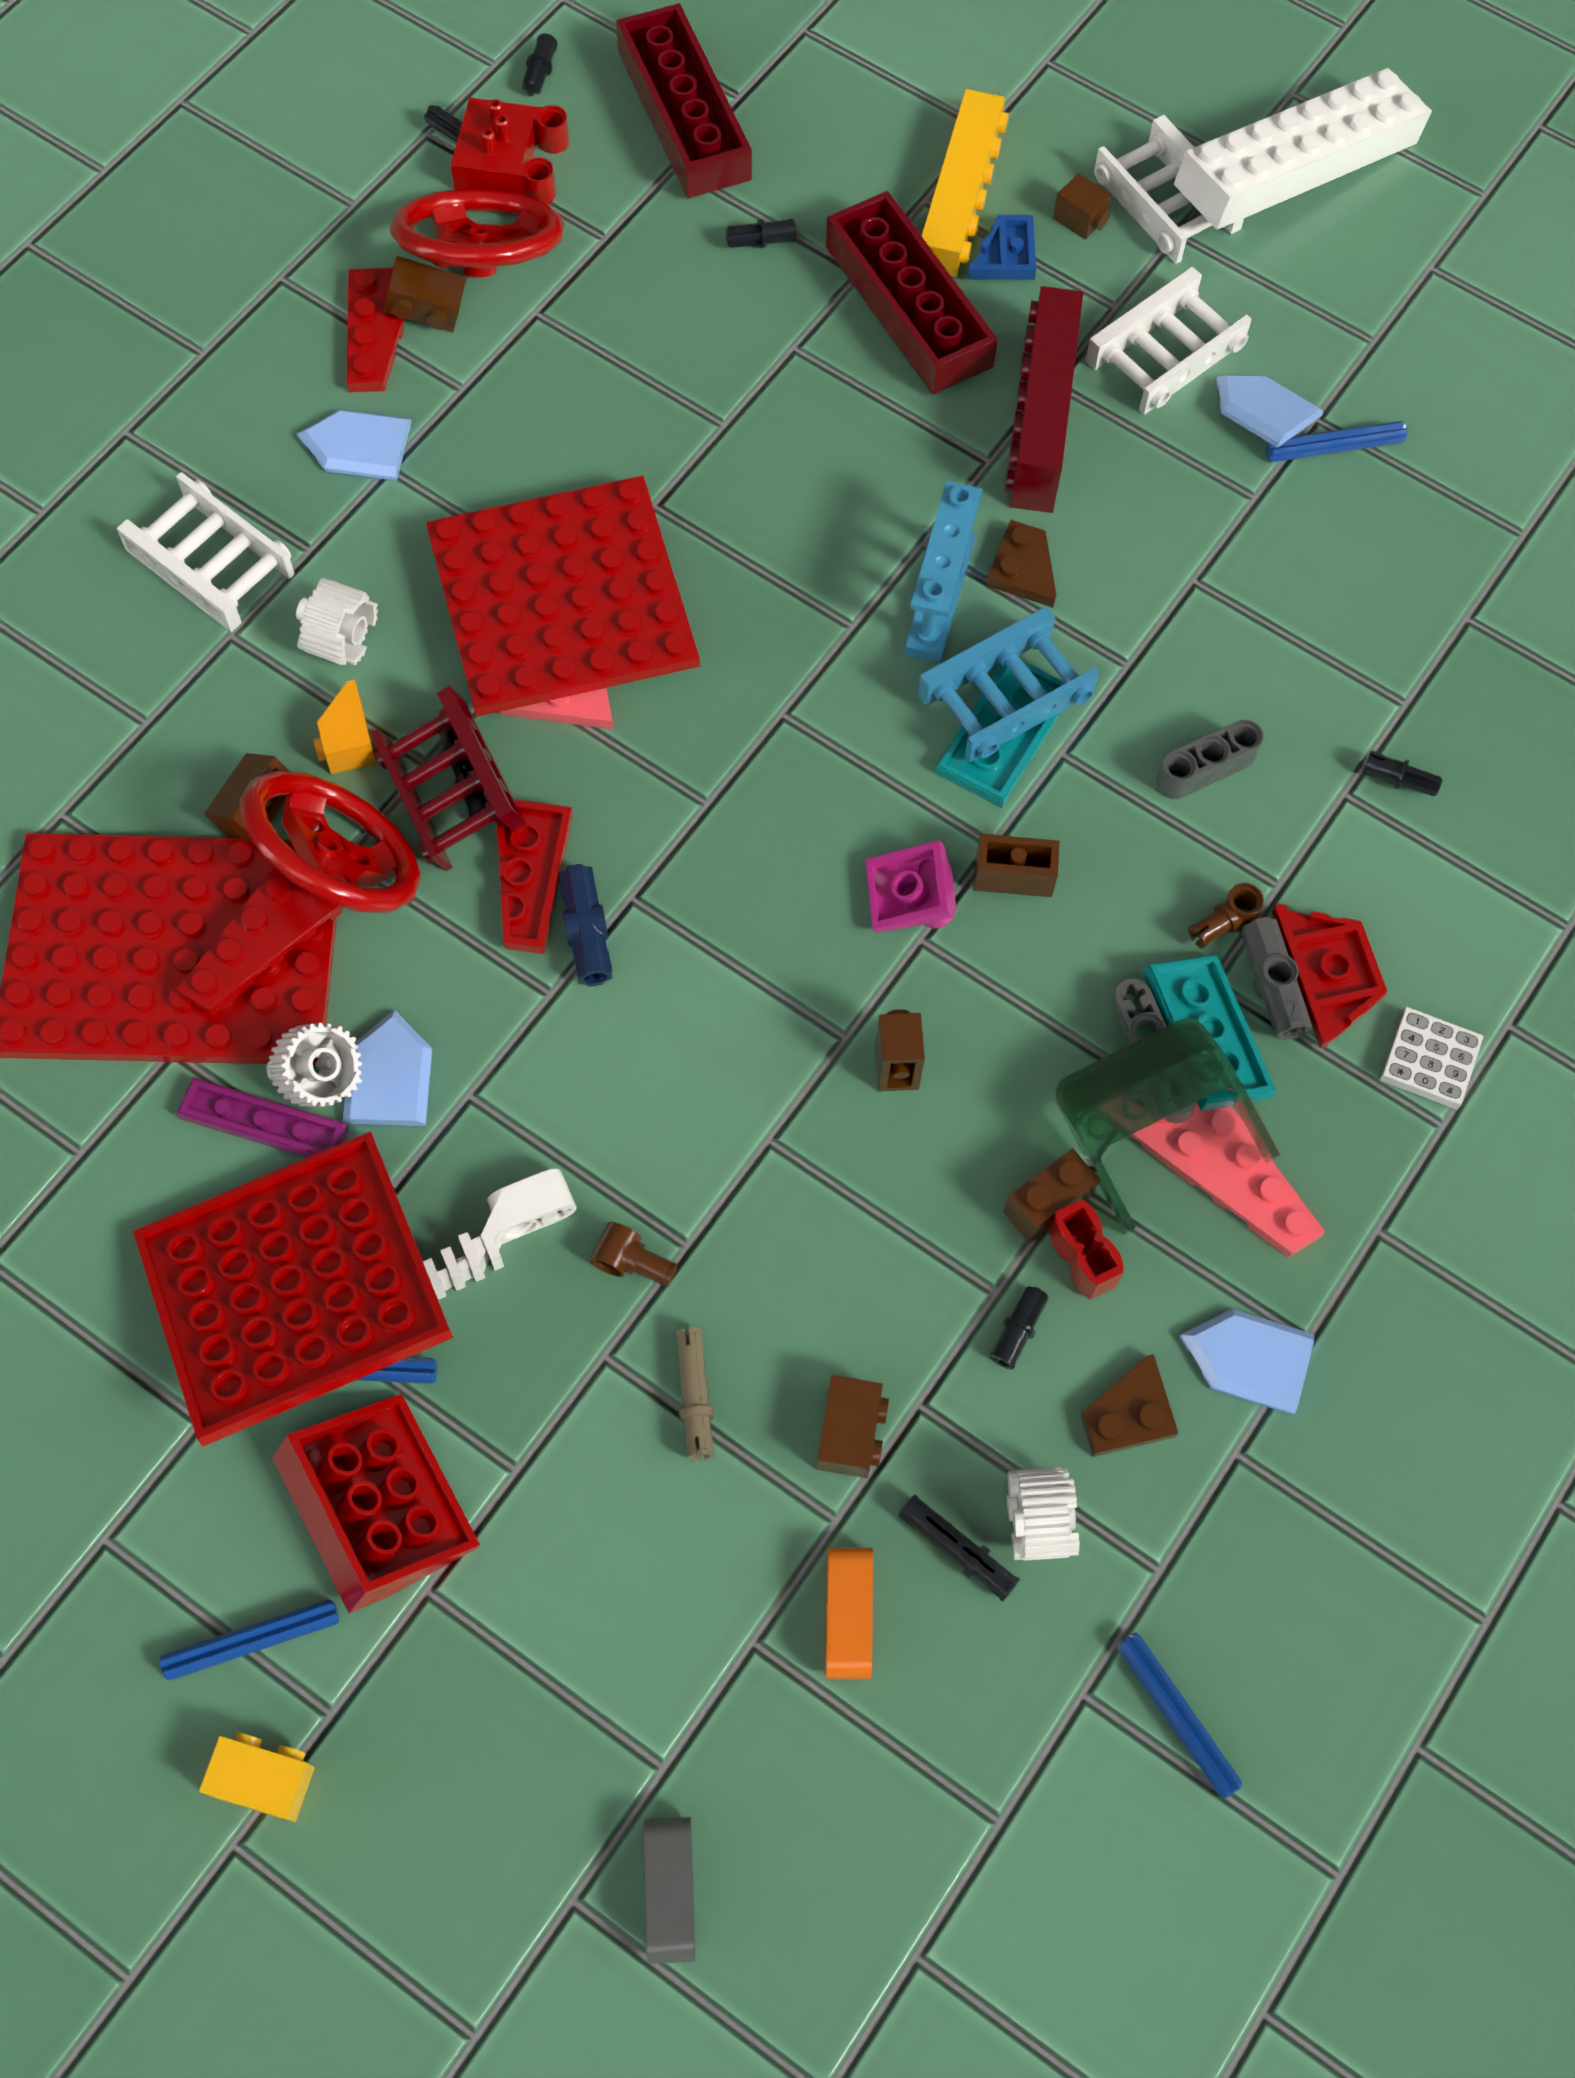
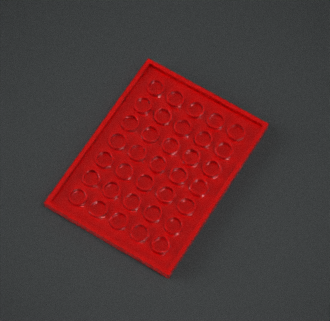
[0,833,337,1065]

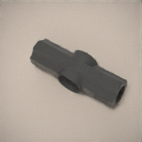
[1241,917,1312,1040]

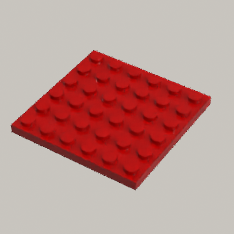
[426,475,700,717]
[133,1131,454,1447]

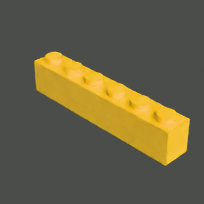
[922,89,1009,277]

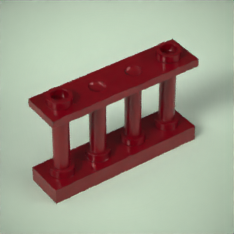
[371,685,526,871]

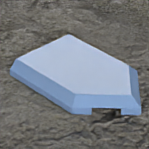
[1216,375,1323,448]
[297,409,412,481]
[343,1009,433,1126]
[1179,1309,1314,1415]

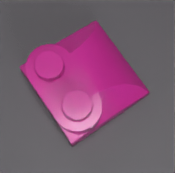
[865,840,956,933]

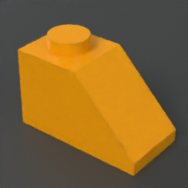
[313,679,377,774]

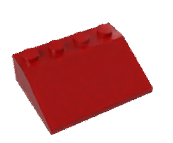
[272,1394,480,1614]

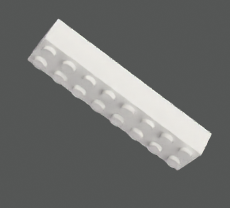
[1174,68,1432,230]

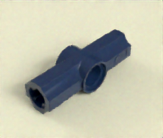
[559,864,613,987]

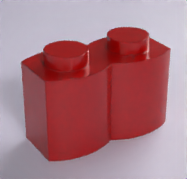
[1049,1199,1124,1300]

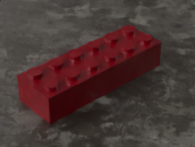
[616,3,752,199]
[825,190,998,395]
[1004,286,1084,513]

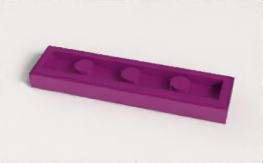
[177,1078,349,1158]

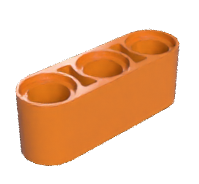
[825,1546,873,1680]

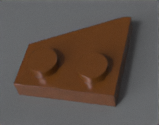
[986,520,1057,608]
[1081,1354,1178,1457]

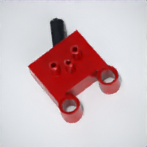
[424,97,569,204]

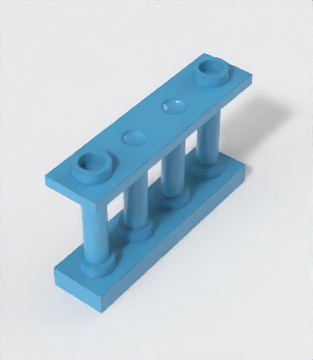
[904,480,983,663]
[917,606,1100,763]

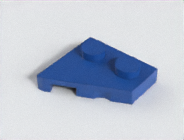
[968,215,1036,280]

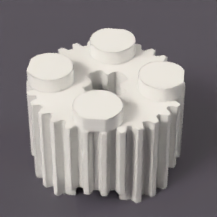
[296,578,378,665]
[266,1023,362,1107]
[1006,1467,1080,1561]

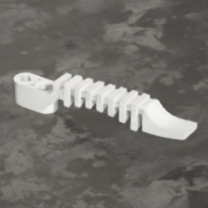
[423,1169,577,1299]

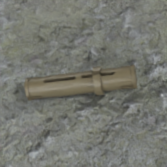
[675,1327,715,1461]

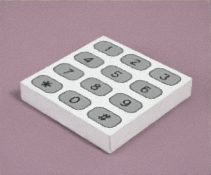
[1380,1007,1484,1110]

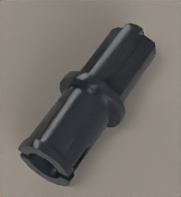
[522,33,558,96]
[726,219,796,248]
[1362,750,1443,796]
[989,1286,1049,1370]

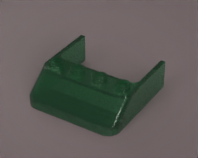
[1055,1018,1280,1235]

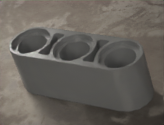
[1156,719,1263,799]
[644,1817,695,1964]

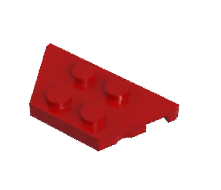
[1272,904,1388,1048]

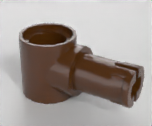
[1188,883,1264,949]
[589,1222,678,1287]

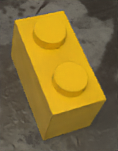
[199,1732,315,1823]

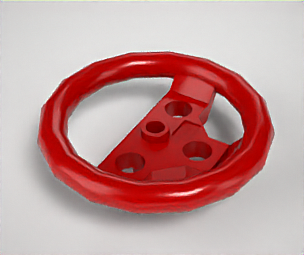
[390,188,564,277]
[239,770,421,913]

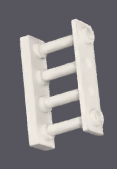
[1094,115,1244,264]
[1085,267,1252,415]
[116,472,295,632]

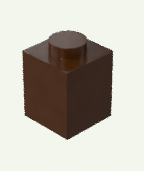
[1053,173,1111,240]

